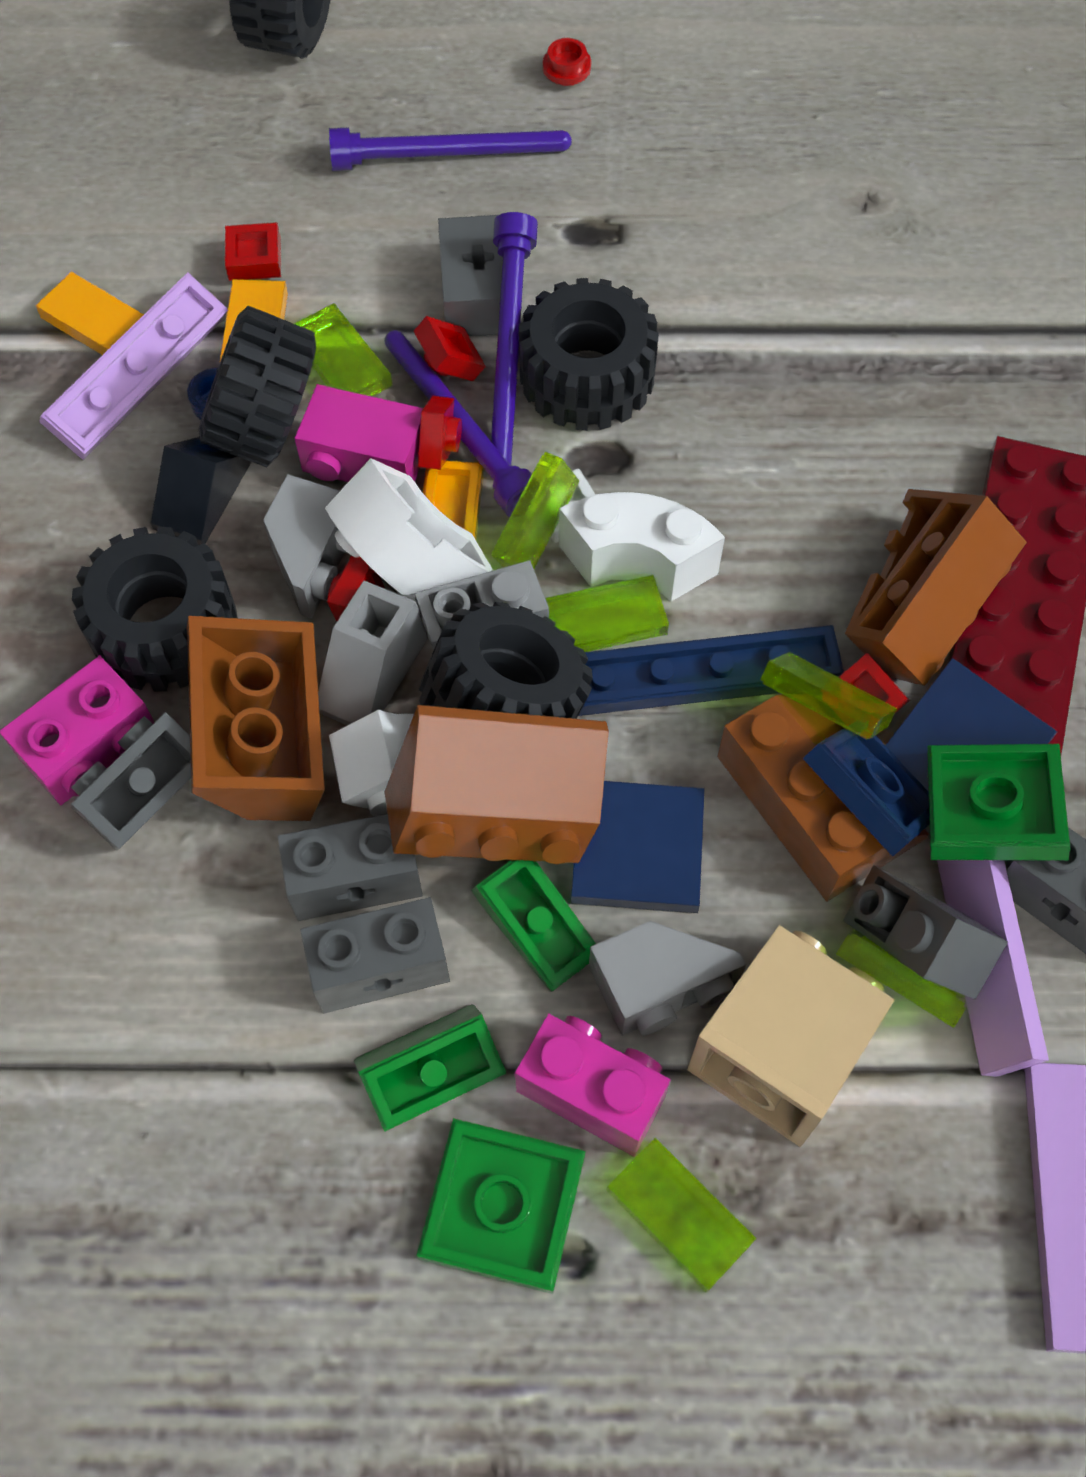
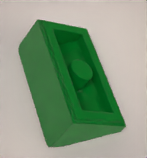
[354,1004,507,1132]

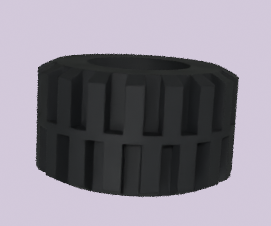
[229,0,330,58]
[519,278,659,431]
[198,305,316,467]
[72,526,238,692]
[419,602,593,719]

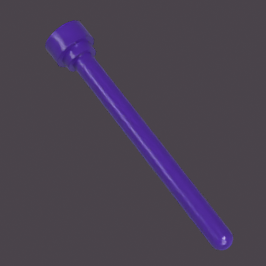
[329,127,572,171]
[491,212,538,465]
[384,330,545,519]

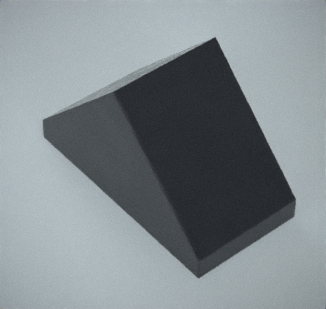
[151,437,251,545]

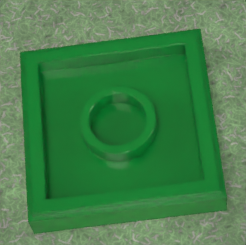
[927,744,1070,860]
[416,1118,586,1294]

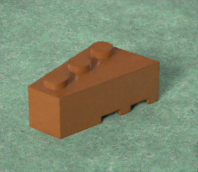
[845,489,1027,686]

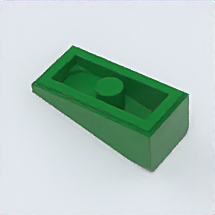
[471,860,596,992]

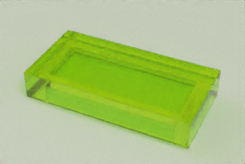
[295,303,393,397]
[491,452,580,569]
[545,575,669,652]
[760,652,897,740]
[836,930,966,1028]
[606,1138,757,1293]

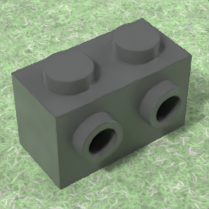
[71,712,191,851]

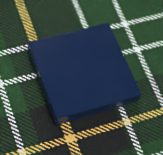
[885,658,1057,791]
[803,720,929,857]
[571,781,705,913]

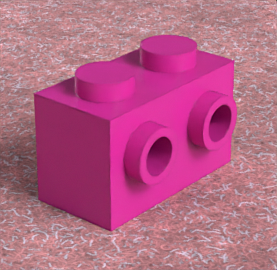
[294,384,423,482]
[0,655,155,806]
[515,1013,671,1157]

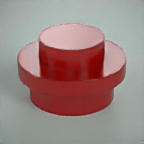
[543,38,591,86]

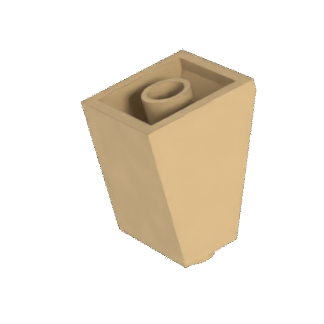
[687,925,895,1147]

